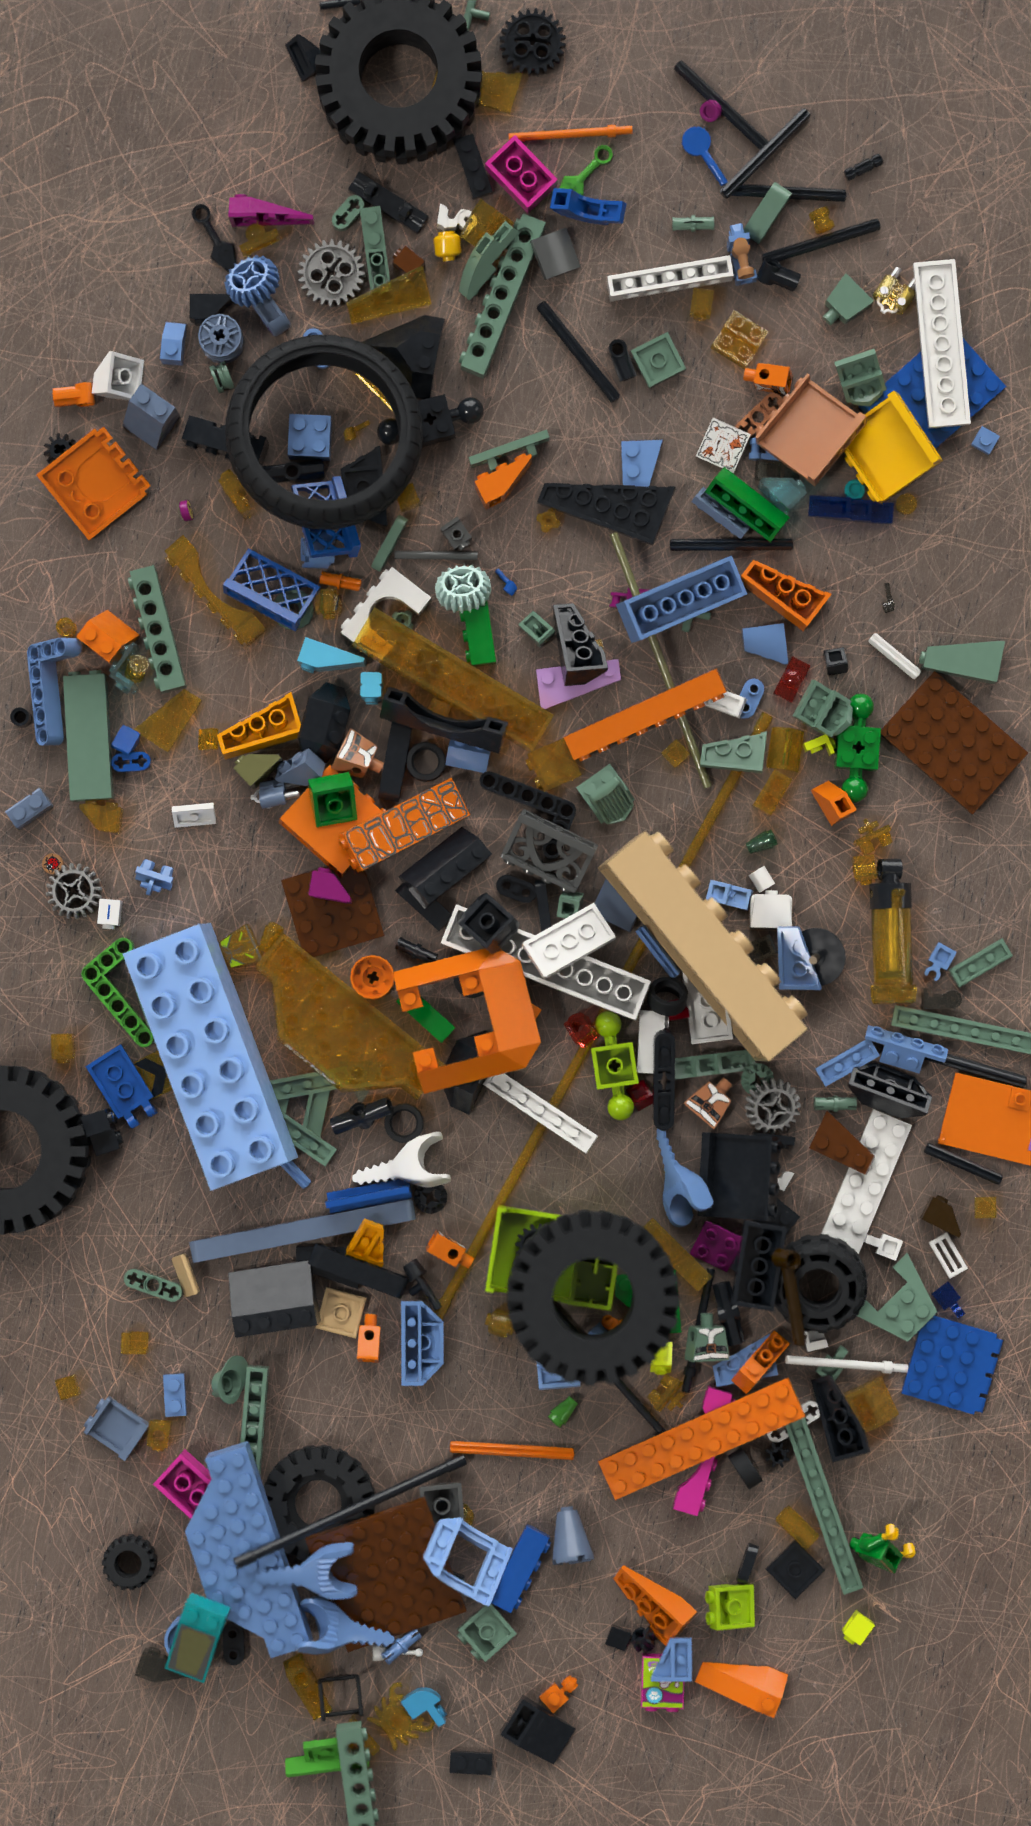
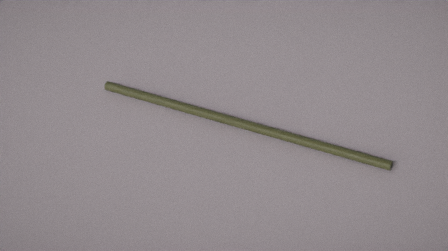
[610,532,712,789]

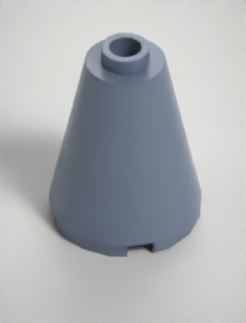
[552,1506,594,1565]

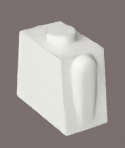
[749,890,792,929]

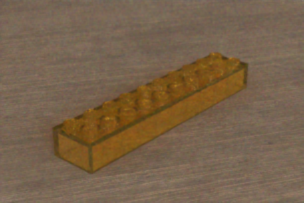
[352,607,554,753]

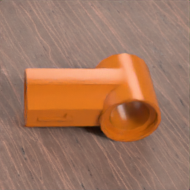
[52,382,95,407]

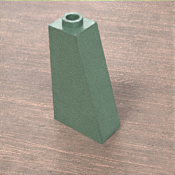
[919,641,1005,684]

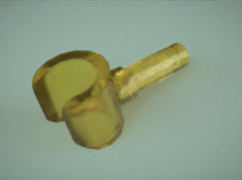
[344,420,370,441]

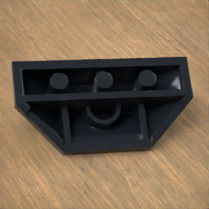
[297,682,350,764]
[444,1031,489,1115]
[848,1063,932,1118]

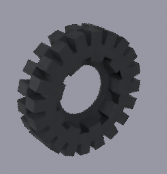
[264,1445,375,1561]

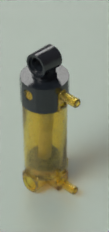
[869,859,917,1004]

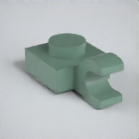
[815,1345,848,1381]

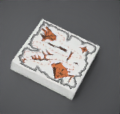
[696,418,751,473]

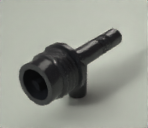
[403,1259,442,1311]

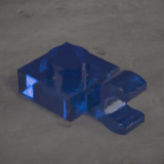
[931,1281,965,1318]

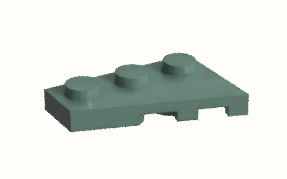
[700,731,767,773]

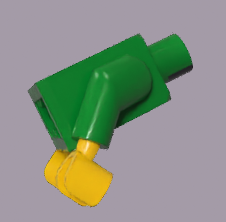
[850,1524,915,1574]

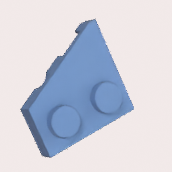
[651,1637,692,1682]

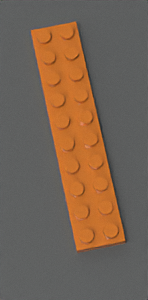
[598,1377,806,1500]

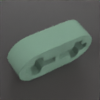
[332,195,364,231]

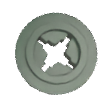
[741,1063,774,1094]

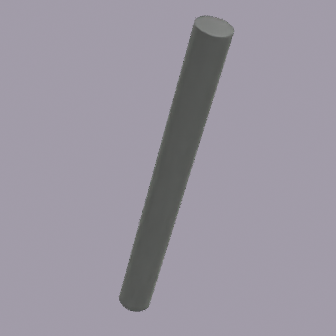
[395,551,478,560]

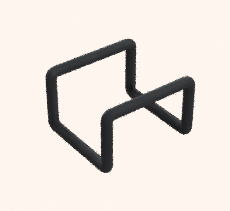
[317,1674,363,1721]

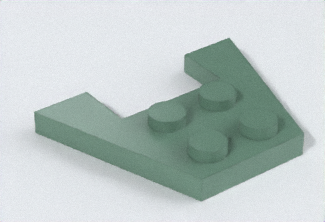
[857,1253,938,1342]

